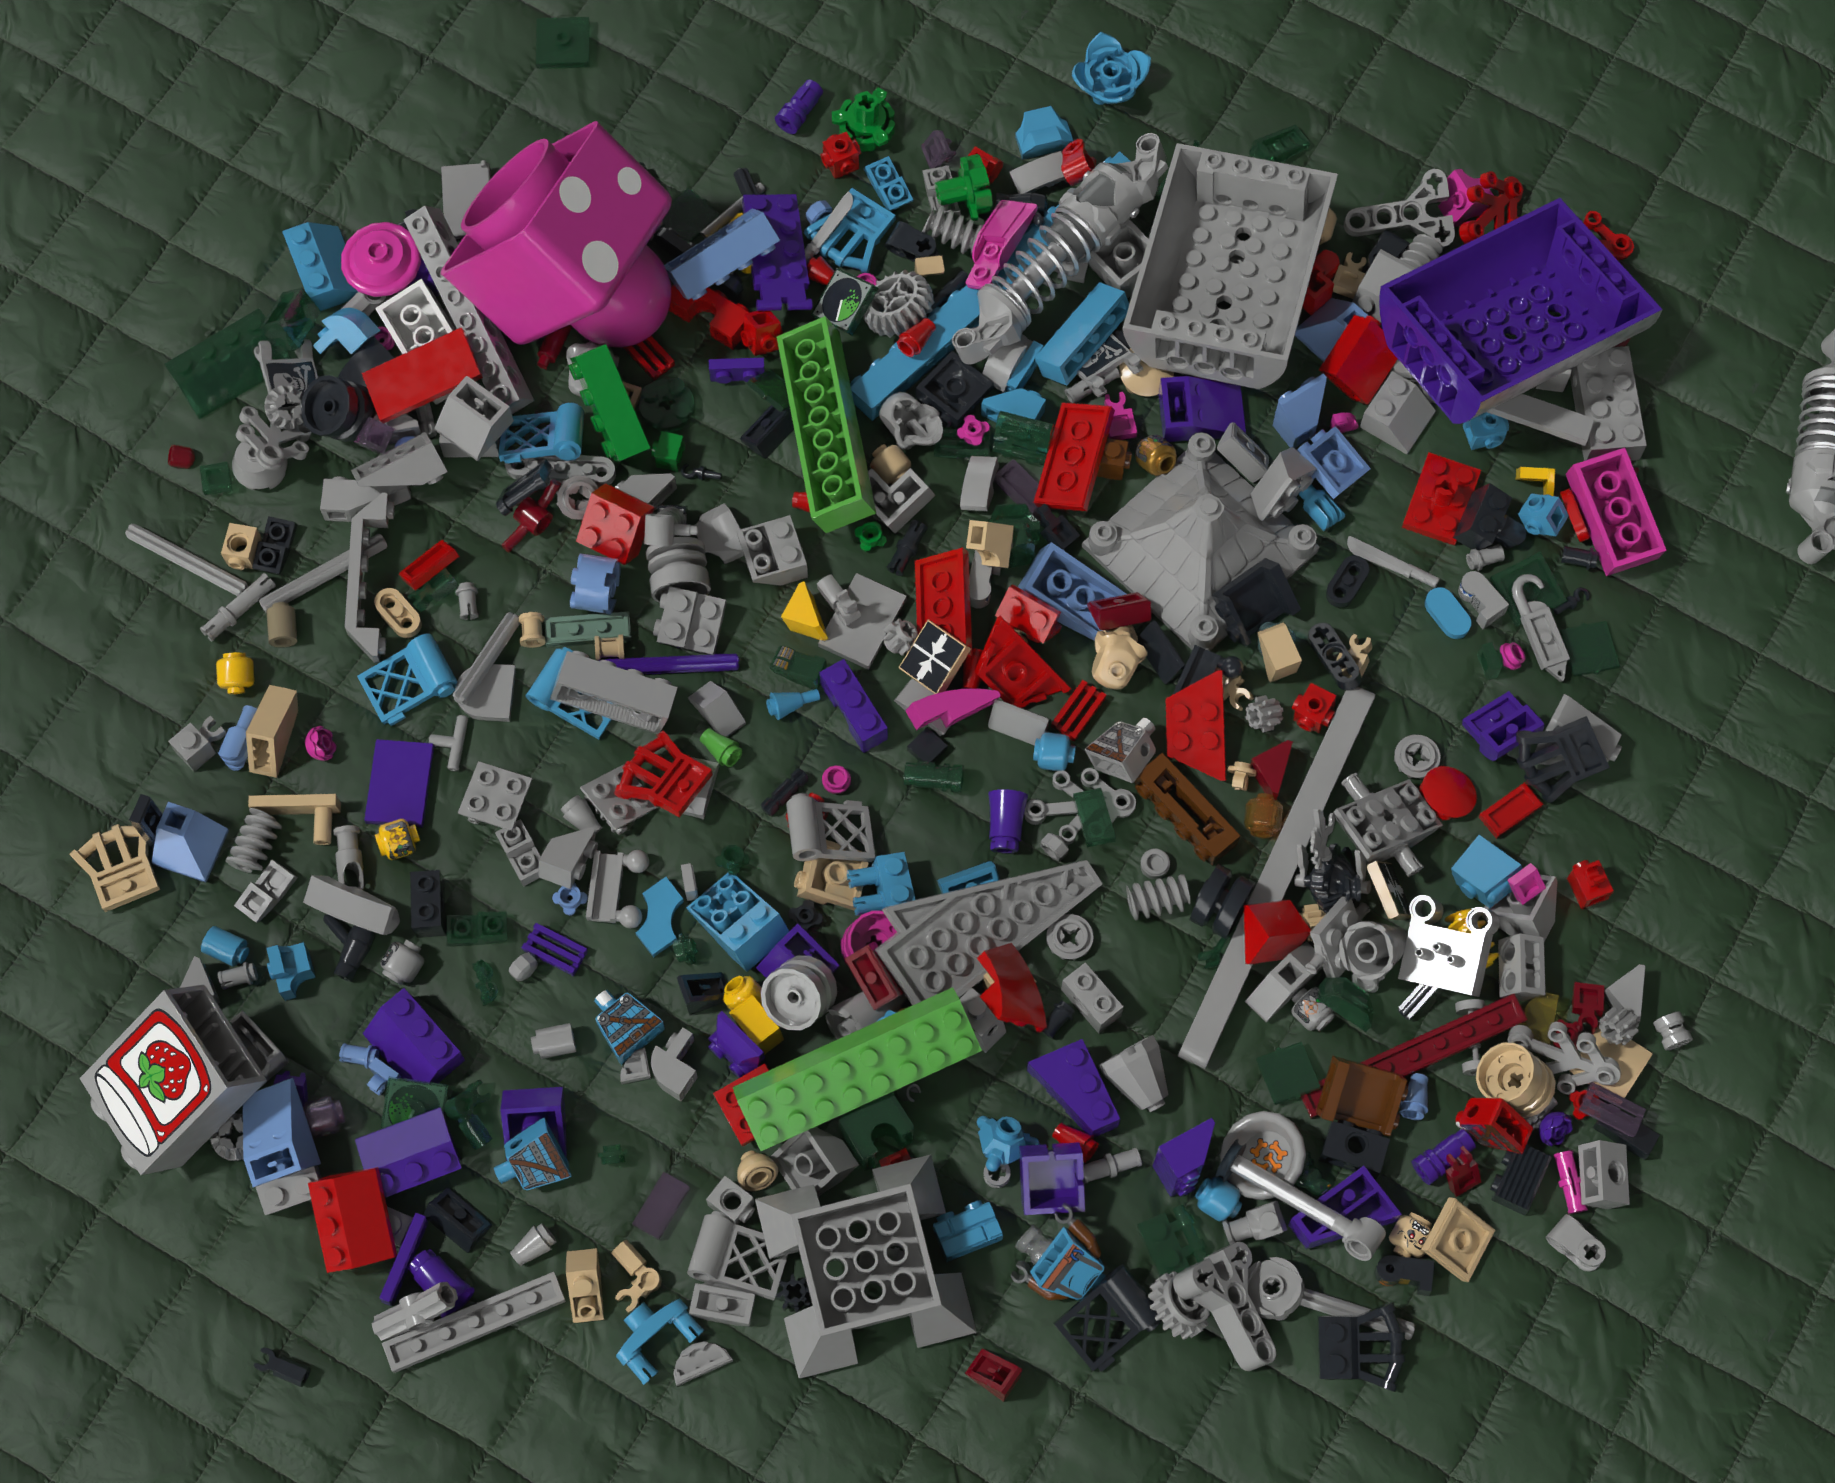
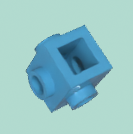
[1463,412,1509,450]
[1518,494,1569,536]

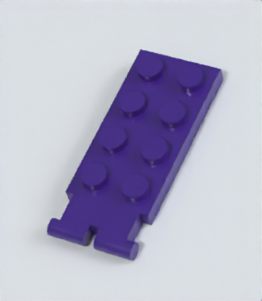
[742,194,812,311]

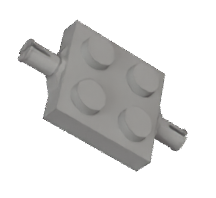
[1305,897,1370,980]

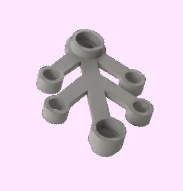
[236,406,312,470]
[1024,768,1136,844]
[1508,1022,1621,1094]

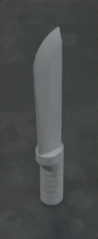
[805,191,853,264]
[1347,536,1440,588]

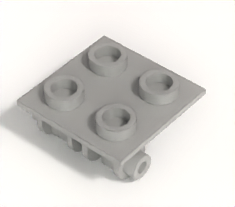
[458,761,532,831]
[580,764,659,835]

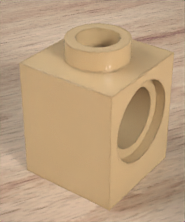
[221,523,262,570]

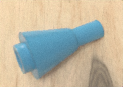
[766,689,820,720]

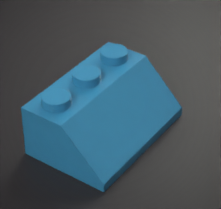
[282,222,358,313]

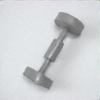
[1455,999,1485,1076]

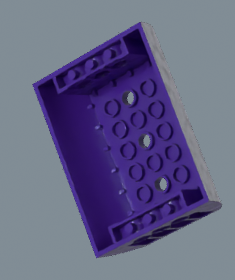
[1379,198,1663,424]

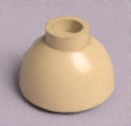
[737,1151,778,1191]

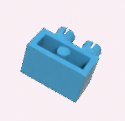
[847,852,915,916]

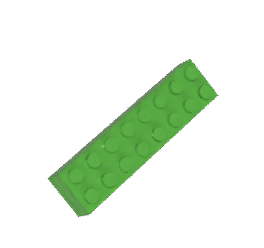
[777,316,876,533]
[733,987,982,1151]

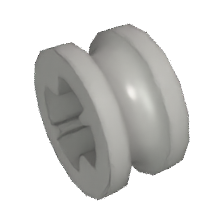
[984,1164,1010,1188]

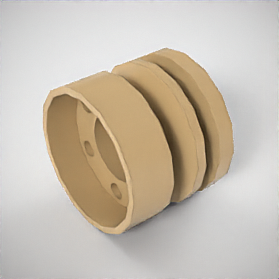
[1476,1043,1556,1118]

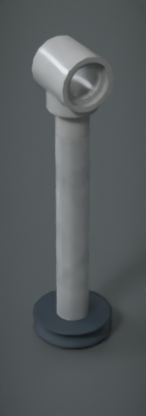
[1216,1139,1386,1261]

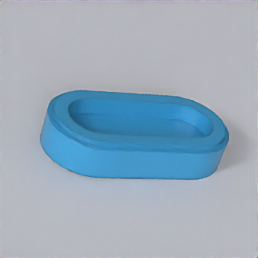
[1425,587,1471,639]

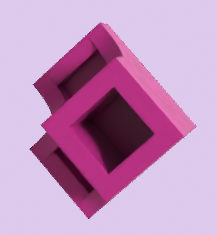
[1438,169,1493,227]

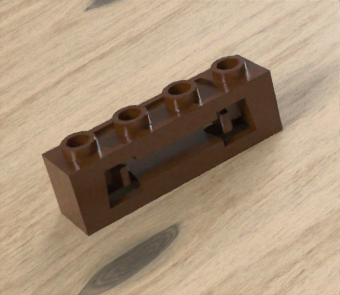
[1135,753,1240,866]

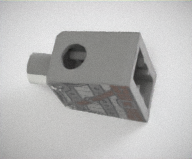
[1085,718,1156,783]

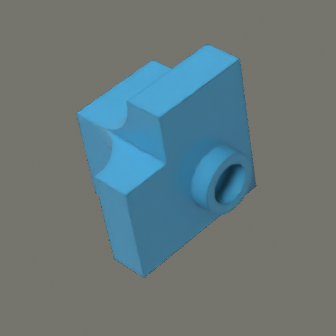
[266,942,316,1001]

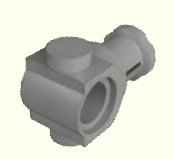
[1222,1201,1288,1245]

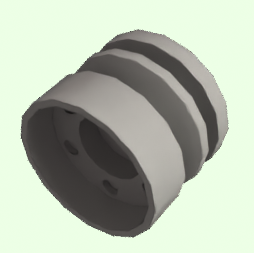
[646,537,711,603]

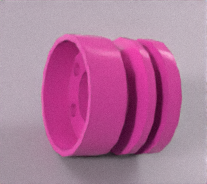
[841,911,897,967]

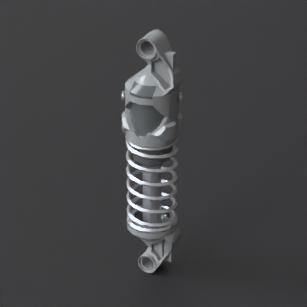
[952,133,1168,364]

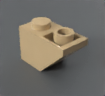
[566,1248,604,1323]

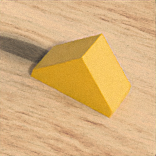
[781,582,829,641]
[729,995,784,1055]

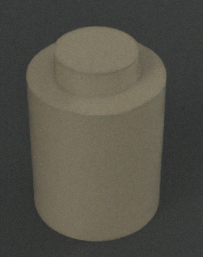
[266,602,297,647]

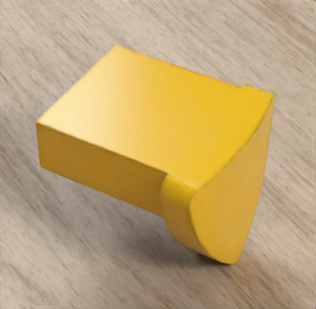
[1515,467,1555,496]

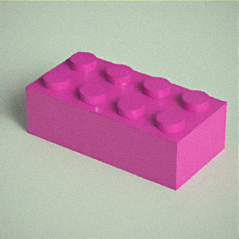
[1565,448,1667,576]

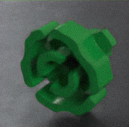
[832,88,895,152]
[935,154,992,221]

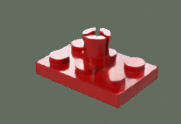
[1402,452,1481,546]

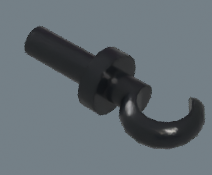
[681,463,722,480]
[1553,587,1590,615]

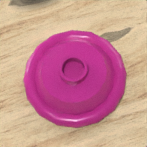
[341,222,421,297]

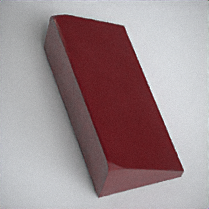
[1087,592,1151,630]
[845,942,904,1010]

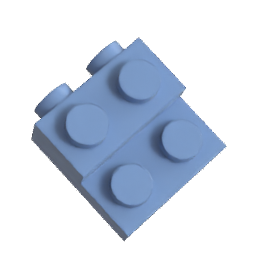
[1297,426,1371,499]

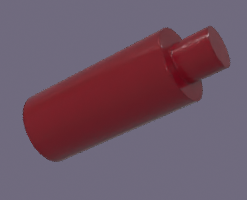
[537,325,572,369]

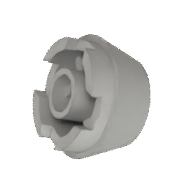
[232,436,287,490]

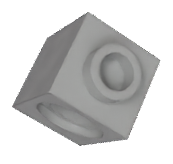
[706,1176,755,1225]

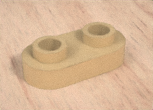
[374,588,422,638]

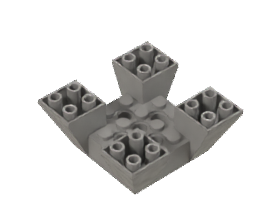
[755,1155,977,1379]

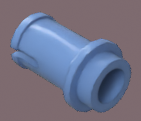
[339,1043,379,1069]

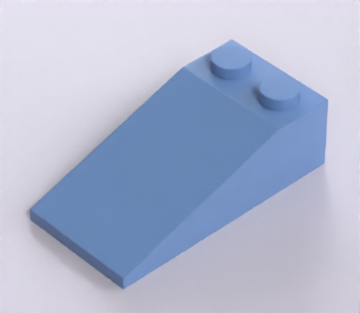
[1018,542,1126,641]

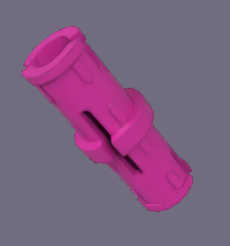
[1554,1151,1588,1214]

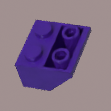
[756,924,840,978]

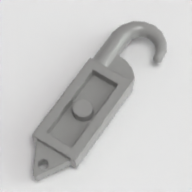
[1512,574,1570,682]

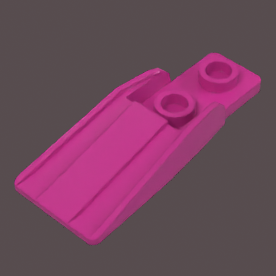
[966,200,1038,289]

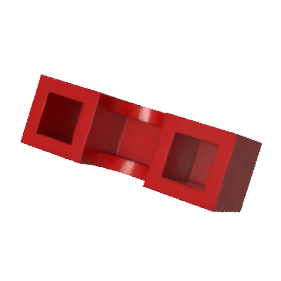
[669,285,750,350]

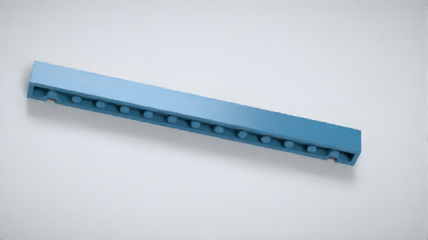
[850,152,1131,421]

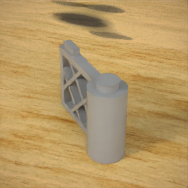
[786,793,875,862]
[687,1211,788,1300]

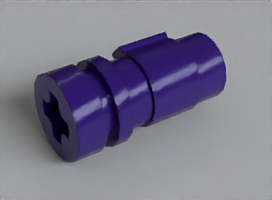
[775,79,823,134]
[1411,1129,1476,1185]

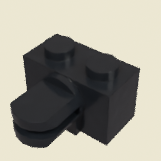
[1453,483,1526,550]

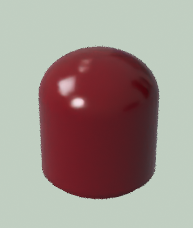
[168,445,195,469]

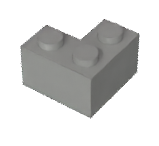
[868,468,935,533]

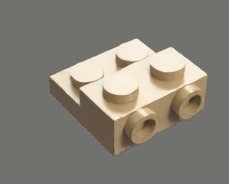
[794,840,868,911]

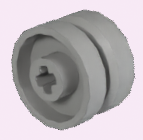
[761,955,837,1030]

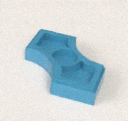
[636,877,684,958]

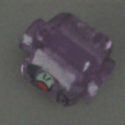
[304,1095,346,1138]

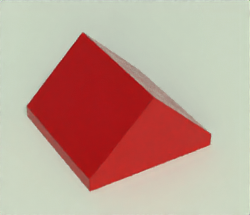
[1244,900,1311,964]

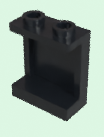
[1212,558,1301,646]

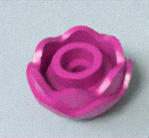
[305,726,337,761]

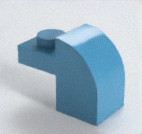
[313,308,380,355]

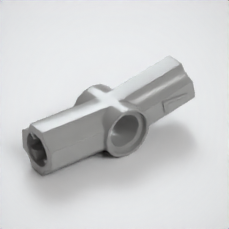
[372,1282,458,1341]

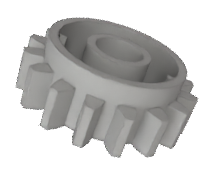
[1148,1271,1210,1340]

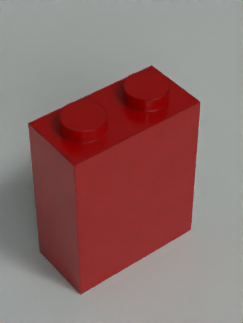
[1319,315,1398,404]

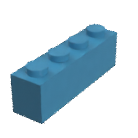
[1035,282,1129,386]

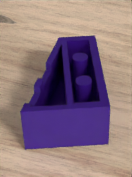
[1027,1039,1120,1137]
[1288,1166,1402,1249]

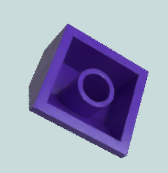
[500,1087,567,1160]

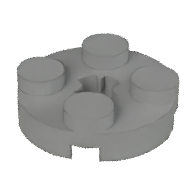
[1248,1257,1305,1321]

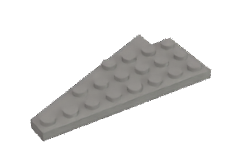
[875,860,1103,1005]

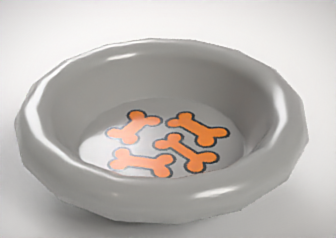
[1220,1111,1306,1200]

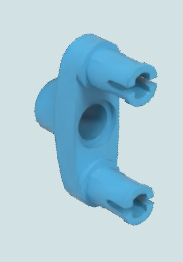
[616,1299,704,1385]

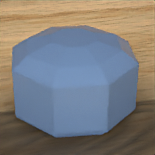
[806,200,832,224]

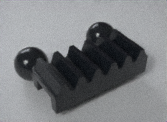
[1173,645,1244,694]

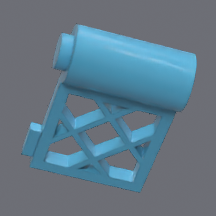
[498,403,584,464]
[357,634,458,726]
[526,647,612,740]

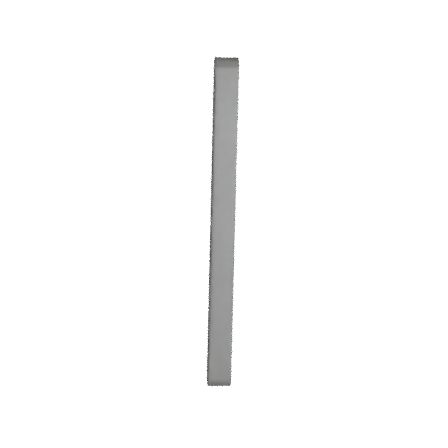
[1178,687,1376,1069]

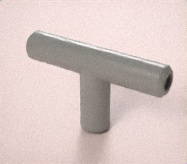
[429,715,468,771]

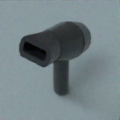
[996,193,1049,227]
[323,914,375,982]

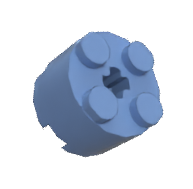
[570,554,620,614]

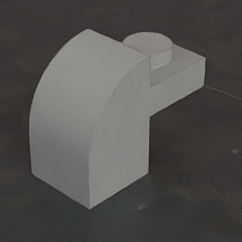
[982,334,1033,392]
[651,1027,698,1102]

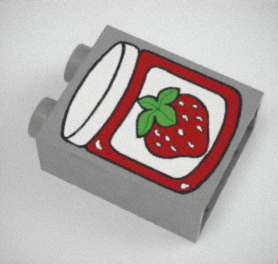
[80,985,267,1175]

